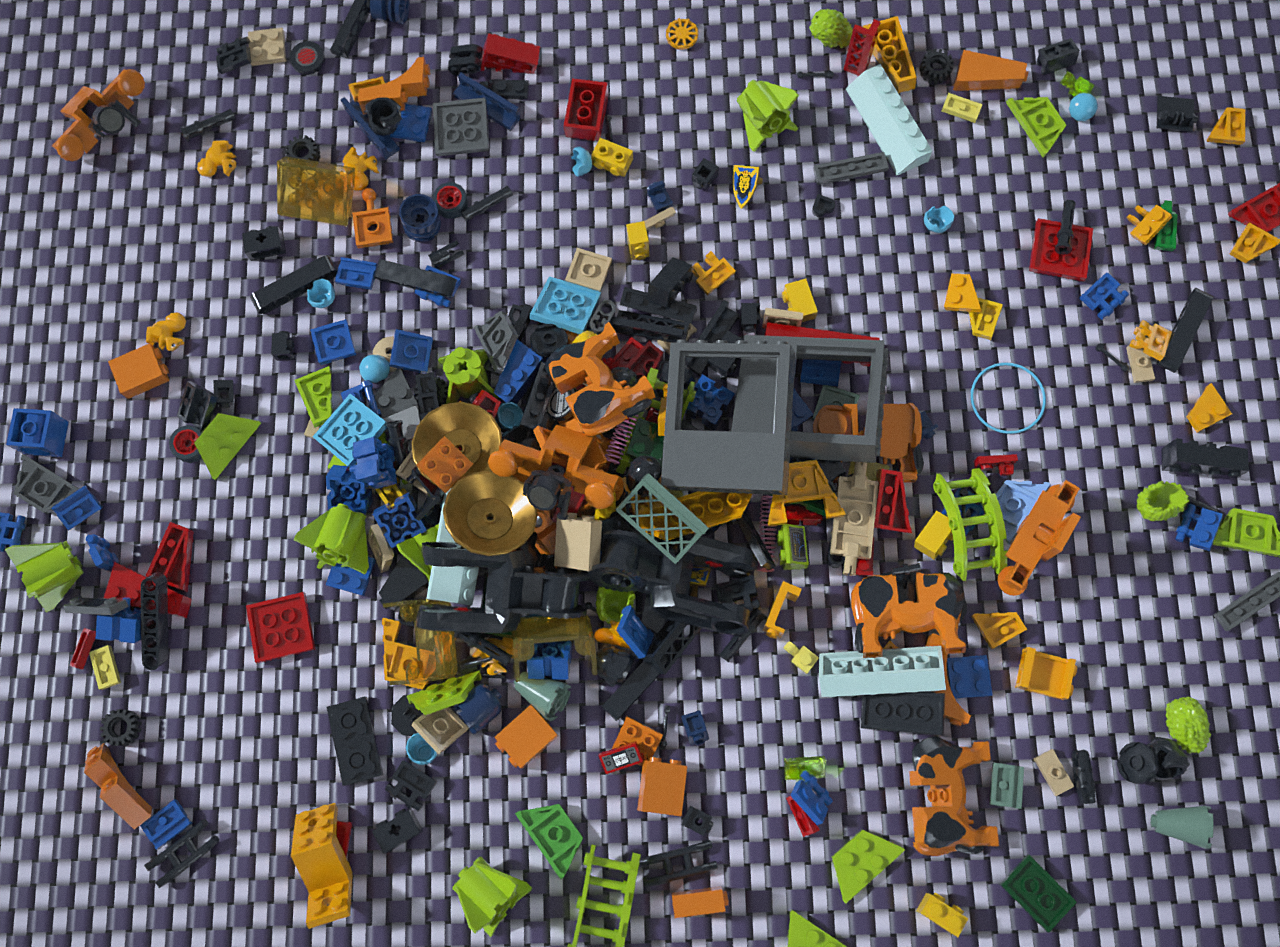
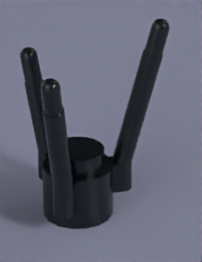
[460,656,505,679]

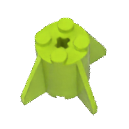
[736,80,799,152]
[438,347,501,404]
[293,503,369,574]
[396,524,439,581]
[5,540,84,613]
[452,857,532,937]

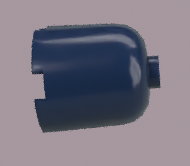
[453,684,502,735]

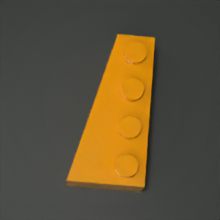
[863,16,917,93]

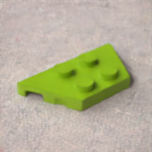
[1006,97,1066,158]
[194,413,261,480]
[1213,508,1280,557]
[407,670,482,715]
[831,830,905,904]
[787,909,847,947]

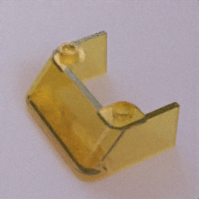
[383,599,457,685]
[511,615,597,682]

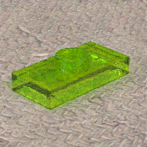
[784,756,826,780]

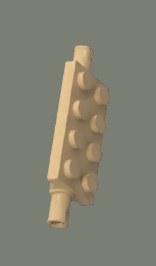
[830,462,879,576]

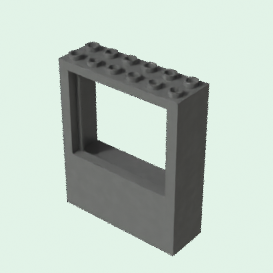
[731,335,888,463]
[661,340,795,495]

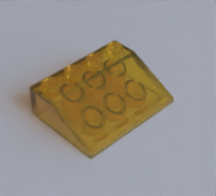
[277,156,355,226]

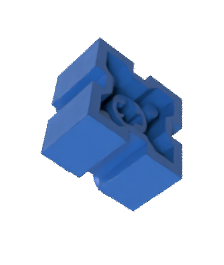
[685,374,735,431]
[349,437,397,489]
[326,465,373,514]
[373,492,428,549]
[96,597,141,643]
[527,634,572,680]

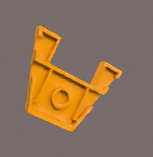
[768,460,846,526]
[382,618,457,690]

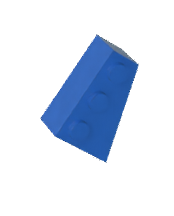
[494,339,546,404]

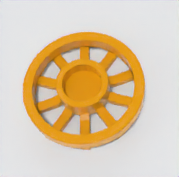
[666,18,698,50]

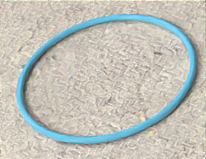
[971,363,1046,434]

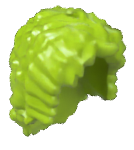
[809,9,853,48]
[1136,481,1189,521]
[595,586,635,624]
[1165,697,1211,754]

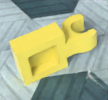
[783,641,819,674]

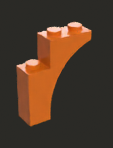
[358,57,430,114]
[925,633,971,727]
[84,743,152,830]

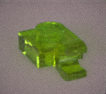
[1060,71,1095,97]

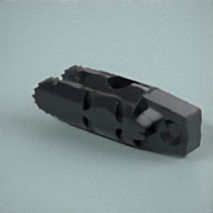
[1072,749,1096,804]

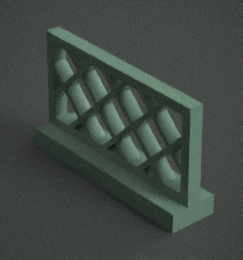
[615,473,709,564]

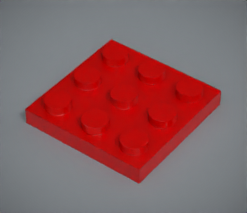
[1029,218,1093,281]
[246,592,315,664]

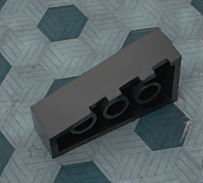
[1161,438,1249,478]

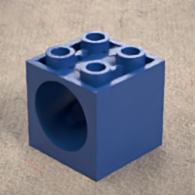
[6,408,69,457]

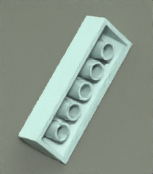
[846,64,932,176]
[426,489,487,606]
[819,646,946,697]

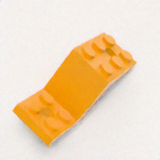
[291,803,353,929]

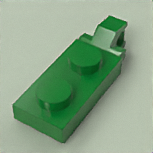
[1154,200,1177,251]

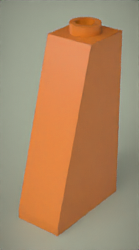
[953,50,1029,91]

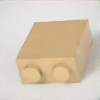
[554,513,602,571]

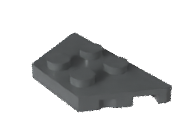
[474,311,518,374]
[374,368,420,431]
[14,454,79,514]

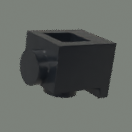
[692,158,719,190]
[740,303,760,333]
[271,331,295,361]
[213,380,234,408]
[681,805,714,836]

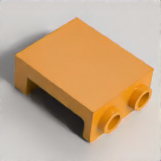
[762,581,802,639]
[1015,647,1077,700]

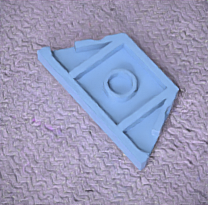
[996,480,1051,545]

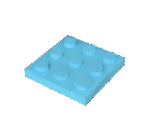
[530,276,601,334]
[313,394,387,468]

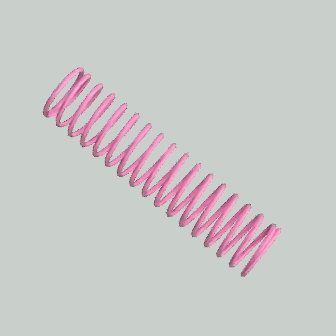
[604,415,639,465]
[757,496,777,572]

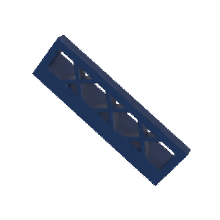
[453,73,521,131]
[340,97,400,160]

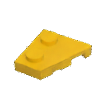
[968,298,1003,340]

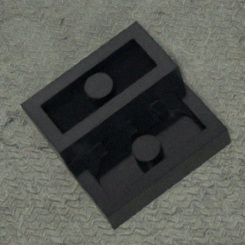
[177,381,218,431]

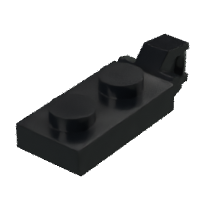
[480,79,529,100]

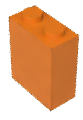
[108,343,170,399]
[494,705,559,769]
[637,757,687,816]
[672,886,729,918]

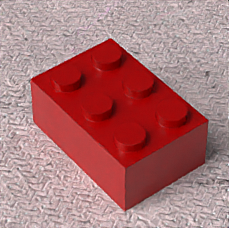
[563,78,608,141]

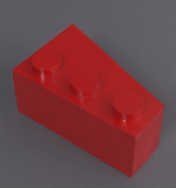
[481,33,540,74]
[874,469,912,533]
[146,522,194,592]

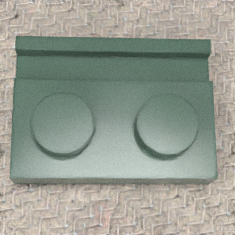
[989,763,1024,809]

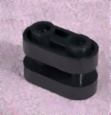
[448,44,483,76]

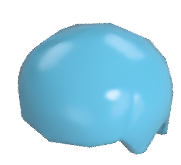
[1069,93,1098,121]
[571,146,592,177]
[923,206,955,233]
[307,279,335,309]
[359,355,390,383]
[495,402,523,431]
[406,733,437,765]

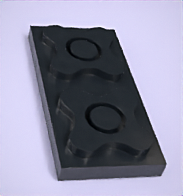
[860,692,945,736]
[327,696,383,786]

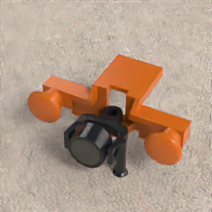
[52,69,145,162]
[488,425,619,520]

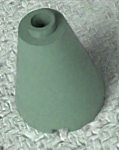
[514,672,571,721]
[1150,806,1213,849]

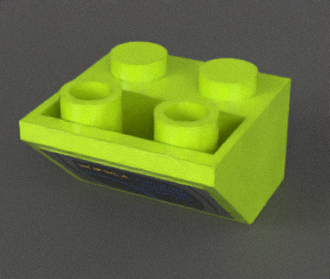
[777,524,809,570]

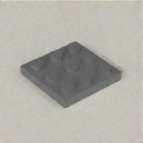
[433,98,489,156]

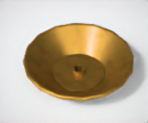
[411,402,502,489]
[443,470,538,556]

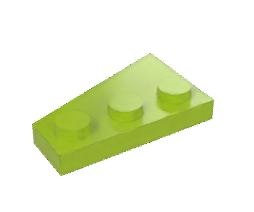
[294,366,333,428]

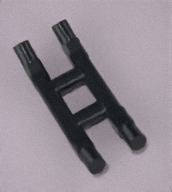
[144,819,220,888]
[640,840,718,887]

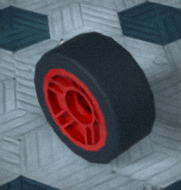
[433,182,468,219]
[169,425,202,463]

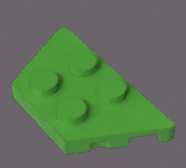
[515,804,583,879]

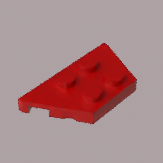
[1228,183,1280,232]

